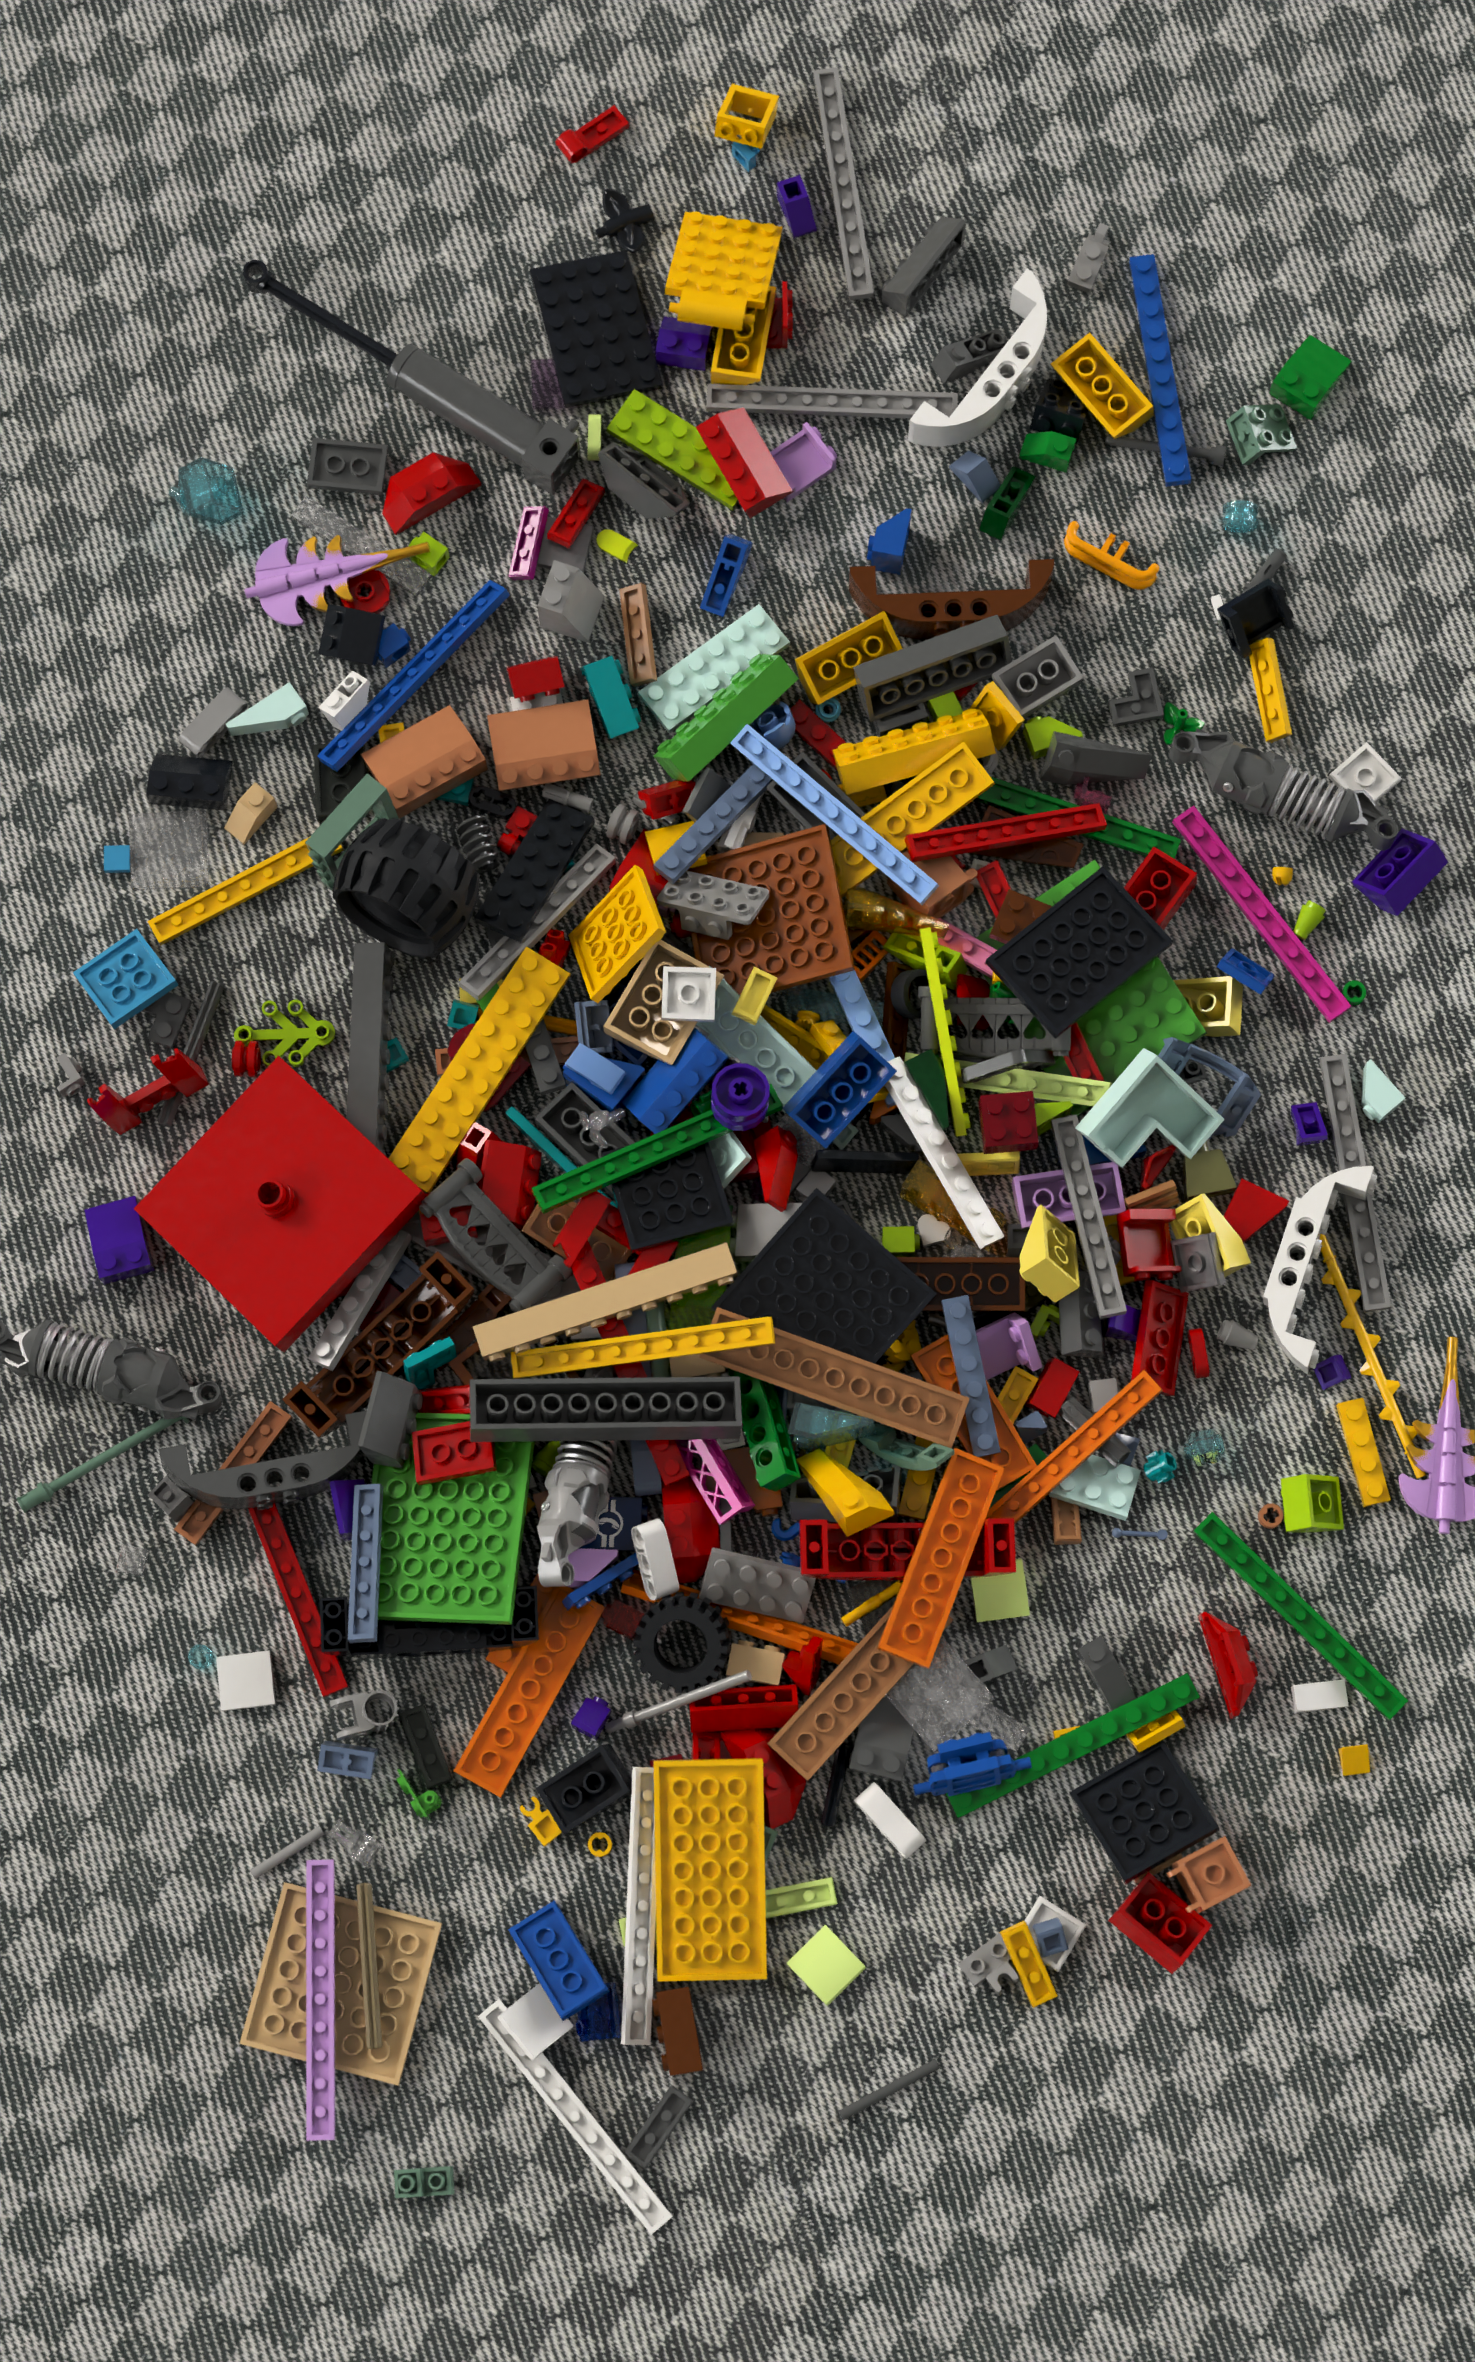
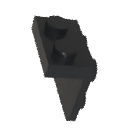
[1029,379,1089,444]

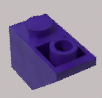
[777,175,817,239]

